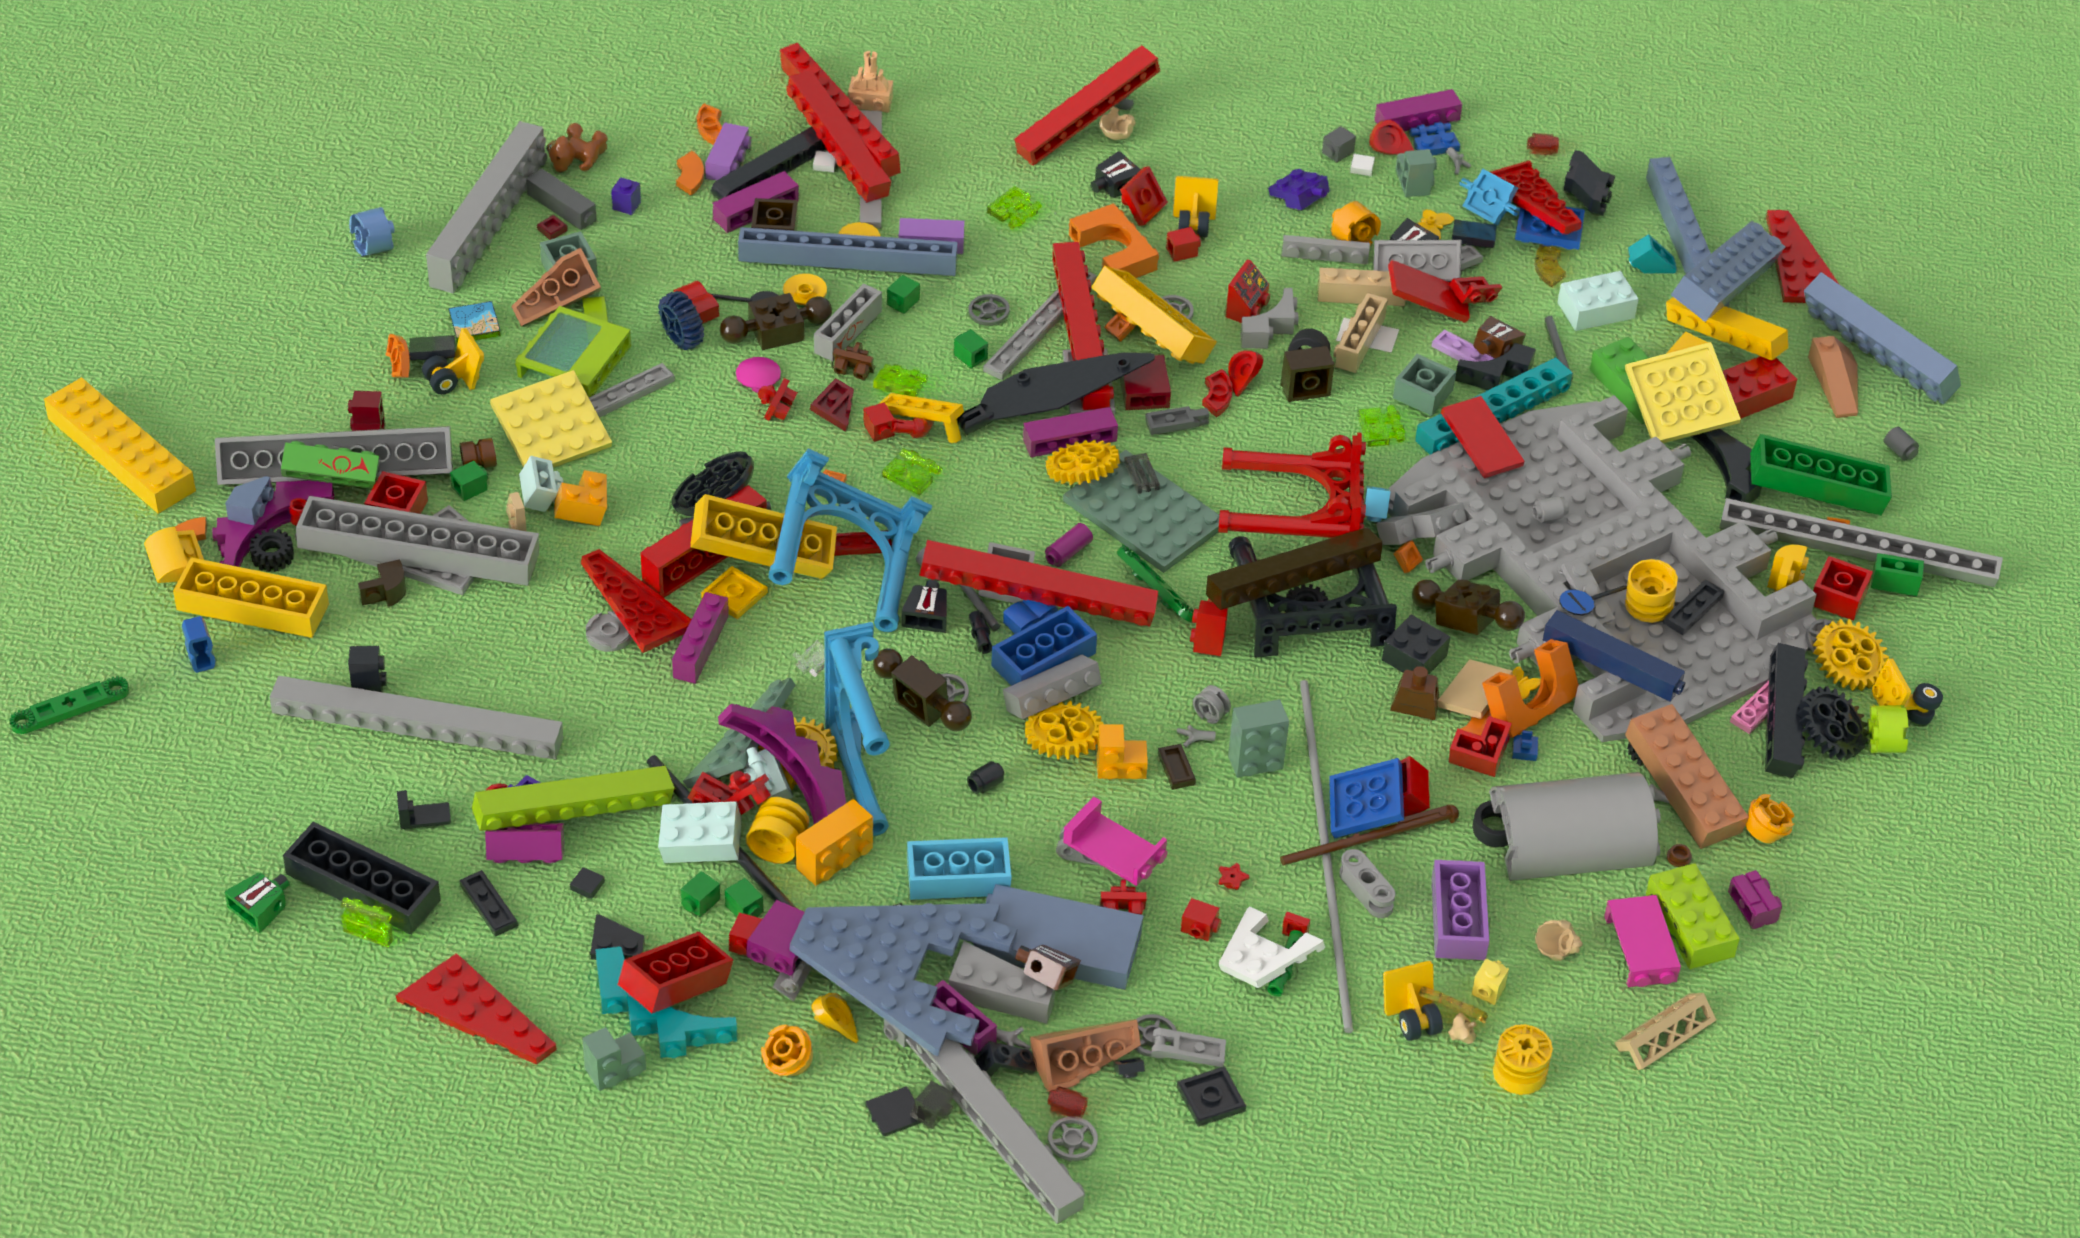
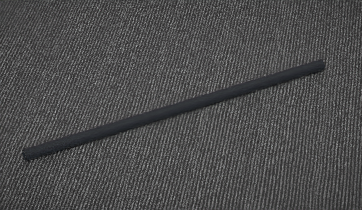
[647,755,796,908]

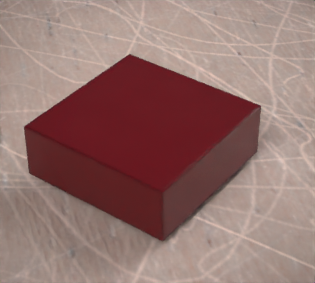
[537,215,568,240]

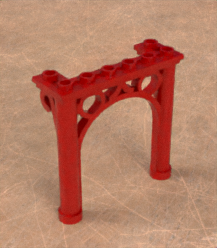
[1218,432,1366,538]

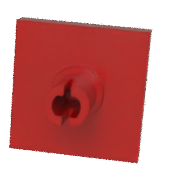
[1120,166,1168,226]

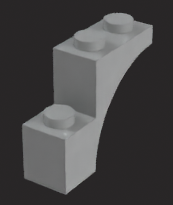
[1241,288,1298,349]
[1376,502,1467,545]

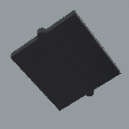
[865,1086,925,1137]

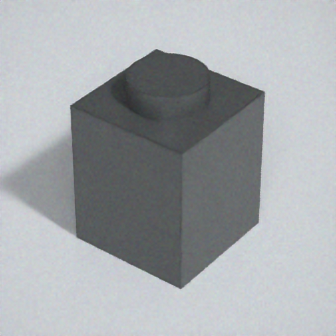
[1322,126,1356,163]

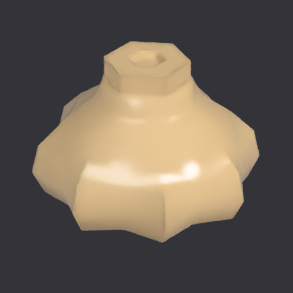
[1448,1013,1476,1044]

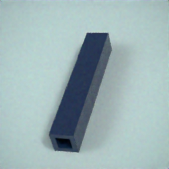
[1543,610,1686,702]

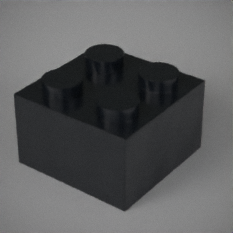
[1382,614,1451,674]

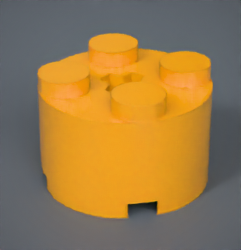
[1331,201,1381,245]

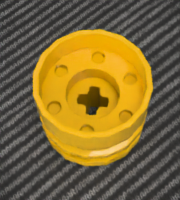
[1625,559,1678,623]
[746,797,809,864]
[1493,1024,1553,1095]

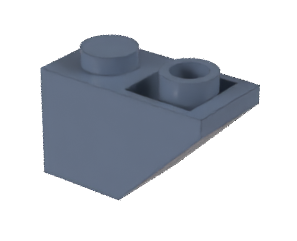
[225,476,274,525]

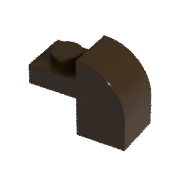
[358,559,406,607]

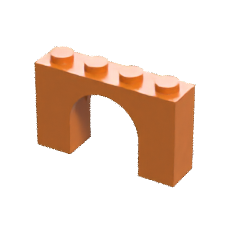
[1069,203,1159,278]
[1482,639,1579,738]

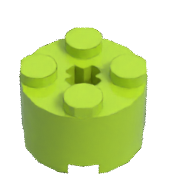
[1867,705,1908,753]

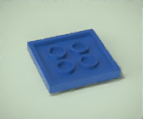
[1515,207,1585,250]
[1329,758,1404,838]

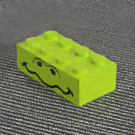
[1646,863,1740,970]

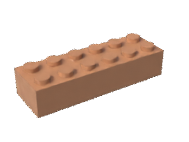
[1625,704,1749,849]

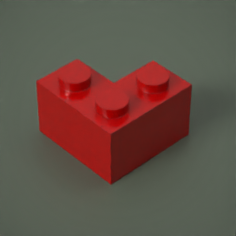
[1449,716,1512,777]

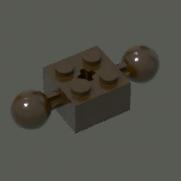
[720,293,832,350]
[1412,579,1525,635]
[873,648,972,731]

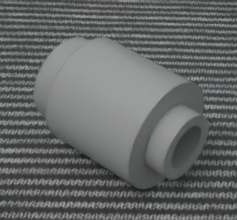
[1532,496,1569,523]

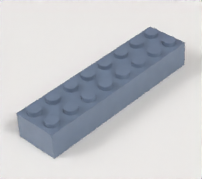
[1671,221,1785,322]
[1804,272,1961,404]

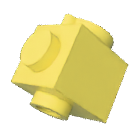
[1472,959,1509,1005]

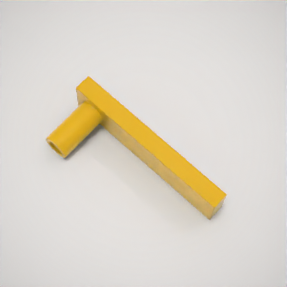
[879,393,964,443]

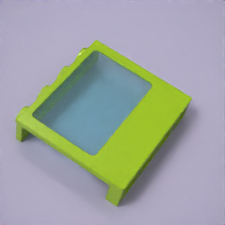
[515,306,631,398]

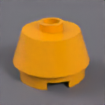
[1746,794,1794,844]
[761,1025,813,1076]

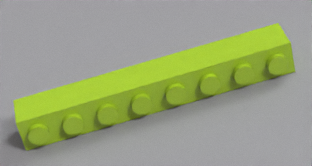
[472,766,674,831]

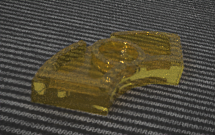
[1535,244,1566,288]
[1418,987,1488,1023]

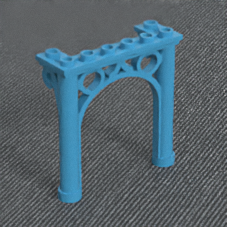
[769,448,932,632]
[824,622,890,836]

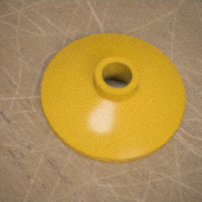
[783,274,827,305]

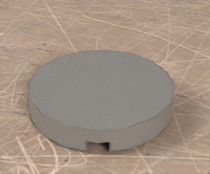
[586,611,632,652]

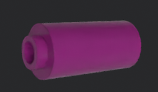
[1045,523,1093,567]

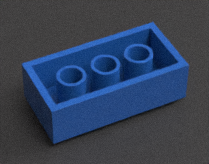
[991,606,1097,686]

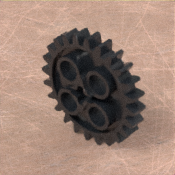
[1797,686,1869,760]

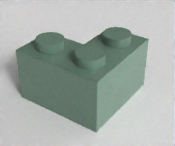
[1395,149,1437,197]
[582,1027,646,1091]

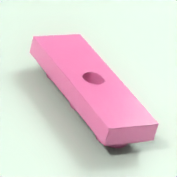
[1730,681,1769,734]

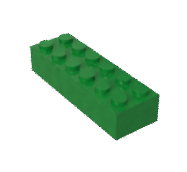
[1750,434,1892,516]

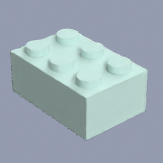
[1558,271,1639,331]
[658,802,742,863]

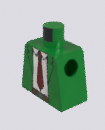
[224,873,290,933]

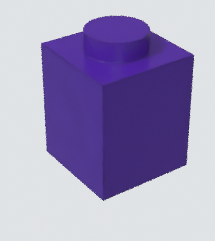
[611,177,641,215]

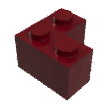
[348,390,386,431]

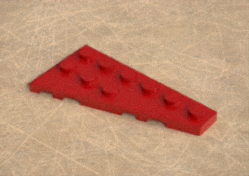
[1490,160,1582,234]
[1766,210,1840,303]
[581,549,692,653]
[395,953,557,1065]

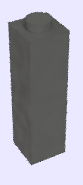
[526,168,597,230]

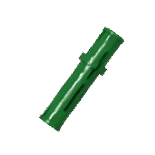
[1267,930,1304,997]

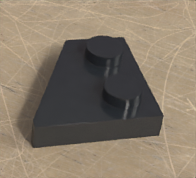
[590,914,645,960]

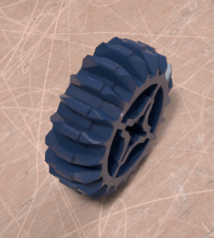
[658,291,704,351]

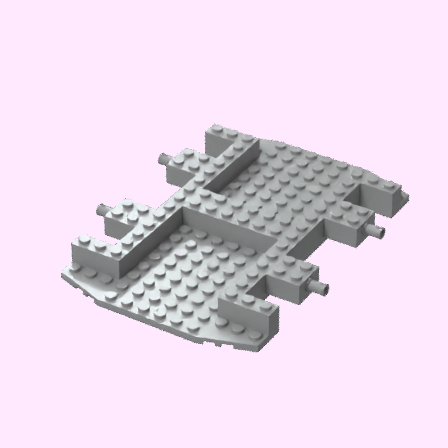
[1387,395,1823,742]

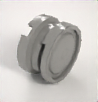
[1193,685,1231,724]

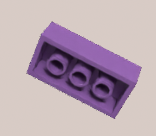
[1431,860,1489,960]

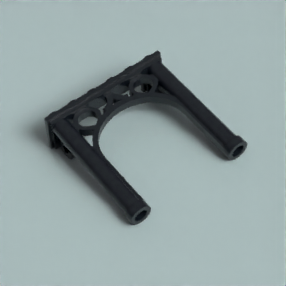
[1228,536,1397,657]

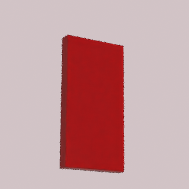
[1388,260,1470,323]
[1441,396,1525,479]

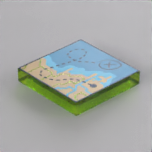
[448,301,501,343]

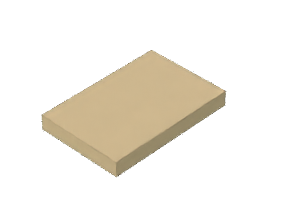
[1438,659,1513,719]

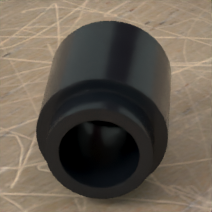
[967,761,1005,794]

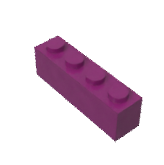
[1374,89,1463,132]
[713,171,799,233]
[1023,407,1118,458]
[672,592,729,684]

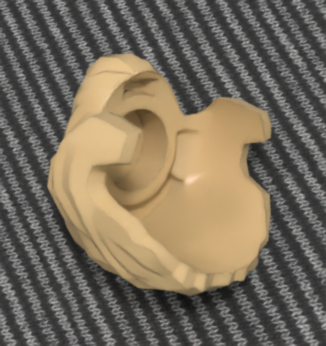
[1099,106,1136,140]
[1535,920,1583,961]

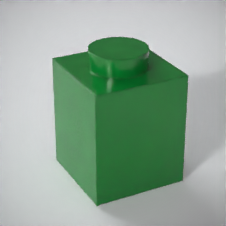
[887,275,920,314]
[954,329,988,369]
[450,461,489,501]
[681,871,721,917]
[725,878,764,917]

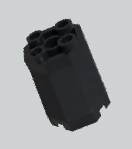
[1563,150,1615,216]

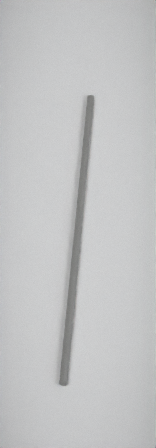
[1300,680,1353,1033]

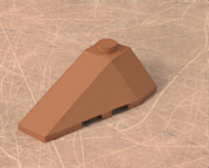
[511,248,601,327]
[1808,336,1858,418]
[1030,1019,1141,1092]

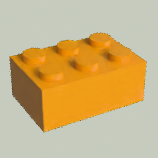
[796,799,873,886]

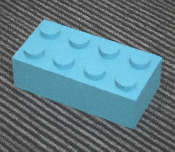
[907,837,1011,900]

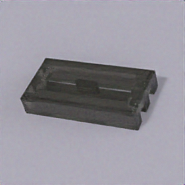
[1124,453,1160,494]

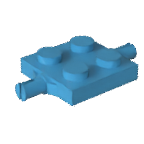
[1460,168,1520,225]

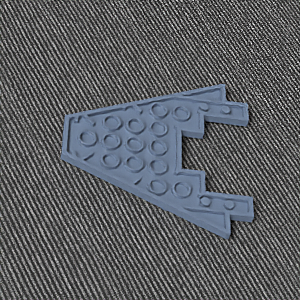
[790,903,1017,1056]

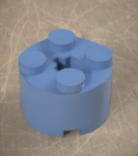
[349,207,395,256]

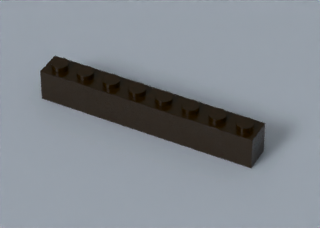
[1206,527,1383,610]

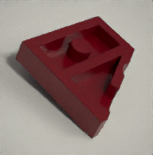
[810,378,854,432]

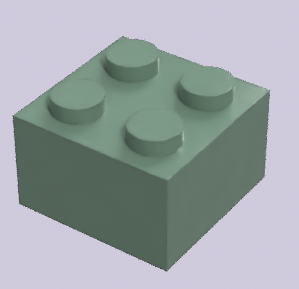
[540,231,598,278]
[1393,354,1456,416]

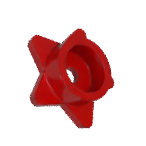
[1218,863,1250,890]

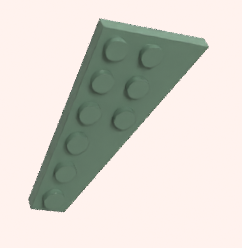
[683,677,795,789]

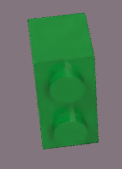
[1871,553,1924,596]

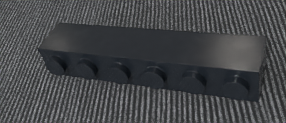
[1765,643,1808,778]

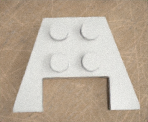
[1219,906,1325,988]

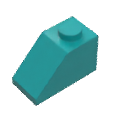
[1628,234,1677,274]

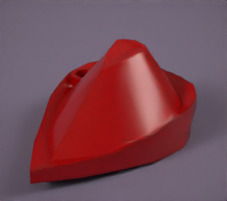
[1369,120,1414,155]
[1228,350,1264,397]

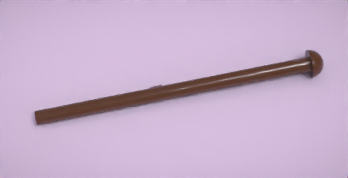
[1280,804,1459,866]

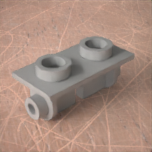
[773,958,812,1001]

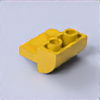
[144,526,204,583]
[1767,545,1809,592]

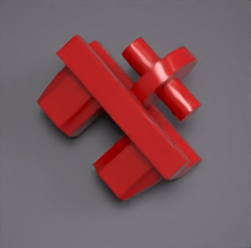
[758,378,798,421]
[724,771,771,815]
[1100,879,1147,915]

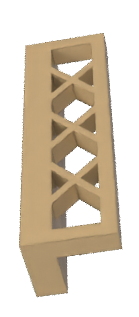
[1615,993,1716,1070]

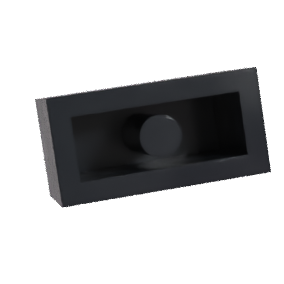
[348,646,387,692]

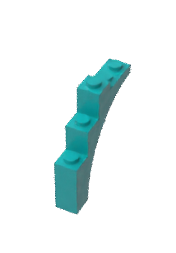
[595,947,737,1058]

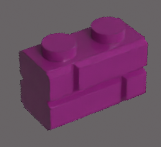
[1728,870,1782,929]

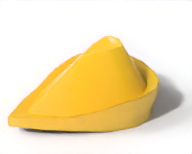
[811,992,858,1043]

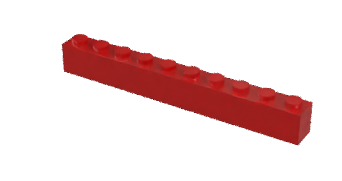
[779,42,901,177]
[1052,242,1114,410]
[919,540,1158,627]

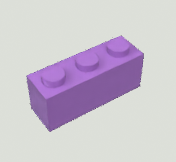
[705,123,752,181]
[899,218,965,254]

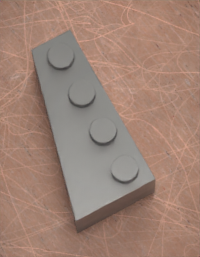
[949,941,1055,1024]

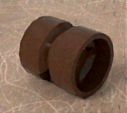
[459,437,497,468]

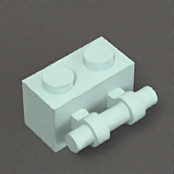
[519,456,564,512]
[743,747,793,799]

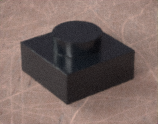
[1113,1057,1145,1078]

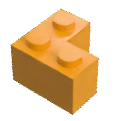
[554,470,607,526]
[1097,724,1148,779]

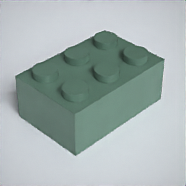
[1228,699,1289,778]

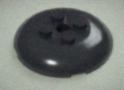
[672,451,754,516]

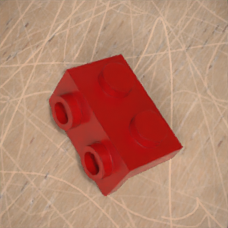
[1449,276,1503,304]
[687,771,736,803]

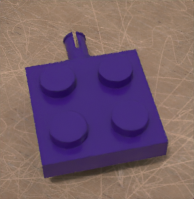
[1268,169,1330,210]

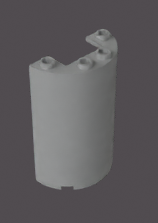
[1489,772,1660,881]

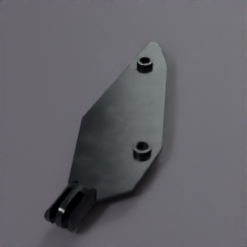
[957,352,1155,435]

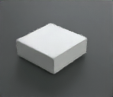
[813,151,836,172]
[1350,154,1375,176]

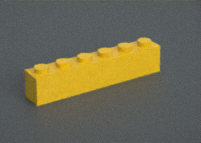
[1666,297,1788,360]

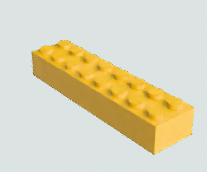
[44,377,196,514]

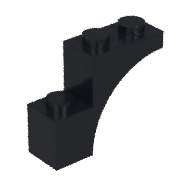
[1455,343,1536,390]

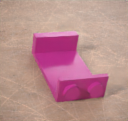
[1063,797,1168,886]
[1604,895,1681,987]

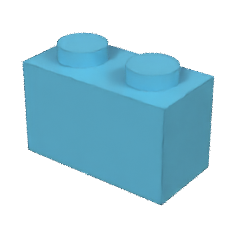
[1364,486,1391,522]

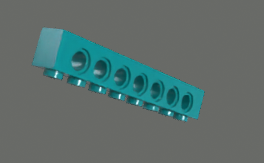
[1415,357,1573,455]

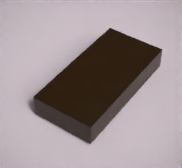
[1158,744,1196,790]

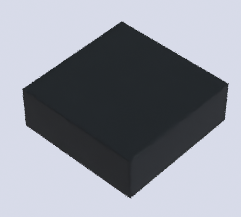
[570,867,605,899]

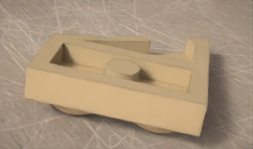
[506,492,527,531]

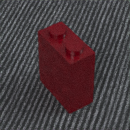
[1120,355,1171,411]

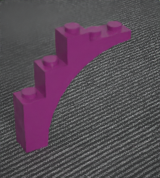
[212,480,335,567]
[718,703,846,824]

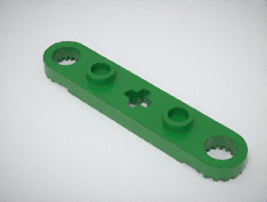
[1116,545,1194,623]
[9,676,129,734]

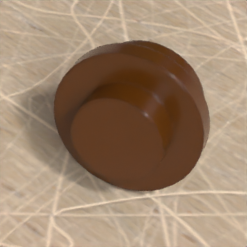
[1667,844,1692,867]

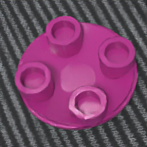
[736,357,781,393]

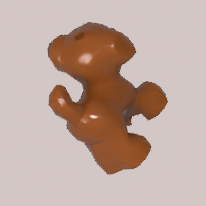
[546,123,608,173]

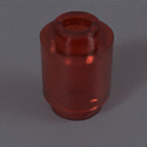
[1527,133,1559,155]
[1047,1086,1088,1118]

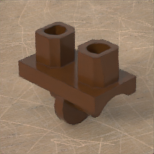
[833,342,875,380]

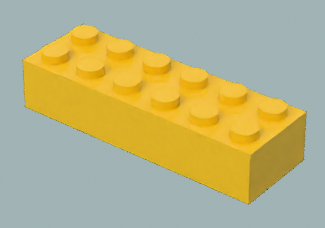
[1091,266,1217,364]
[690,494,837,579]
[173,557,329,638]

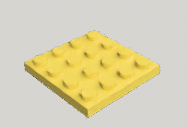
[1625,342,1741,443]
[490,370,612,468]

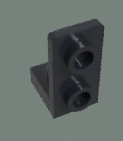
[397,790,451,829]
[974,1041,1036,1077]

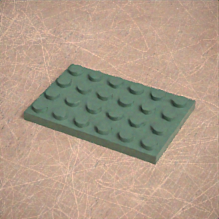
[1063,450,1219,573]

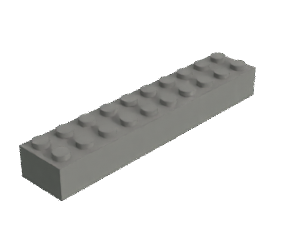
[426,121,547,293]
[215,426,453,485]
[296,496,539,586]

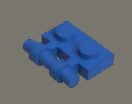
[1409,122,1460,156]

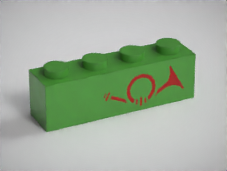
[281,441,379,489]

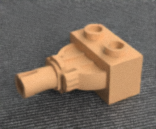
[848,51,893,112]

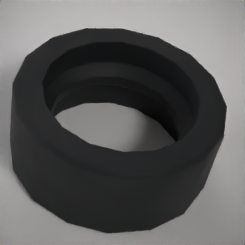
[1472,800,1508,847]

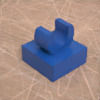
[1512,730,1538,761]

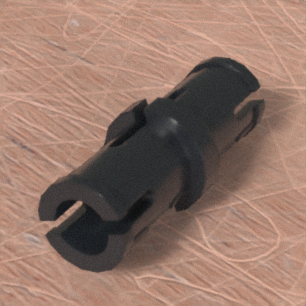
[969,610,993,654]

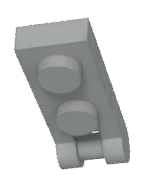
[1151,1028,1226,1067]

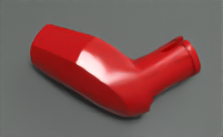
[891,417,934,438]

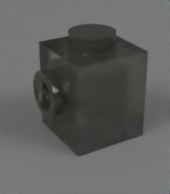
[911,1081,954,1130]

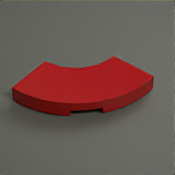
[1202,369,1232,418]

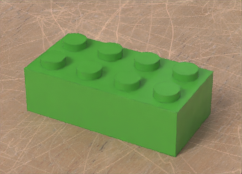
[1590,336,1650,424]

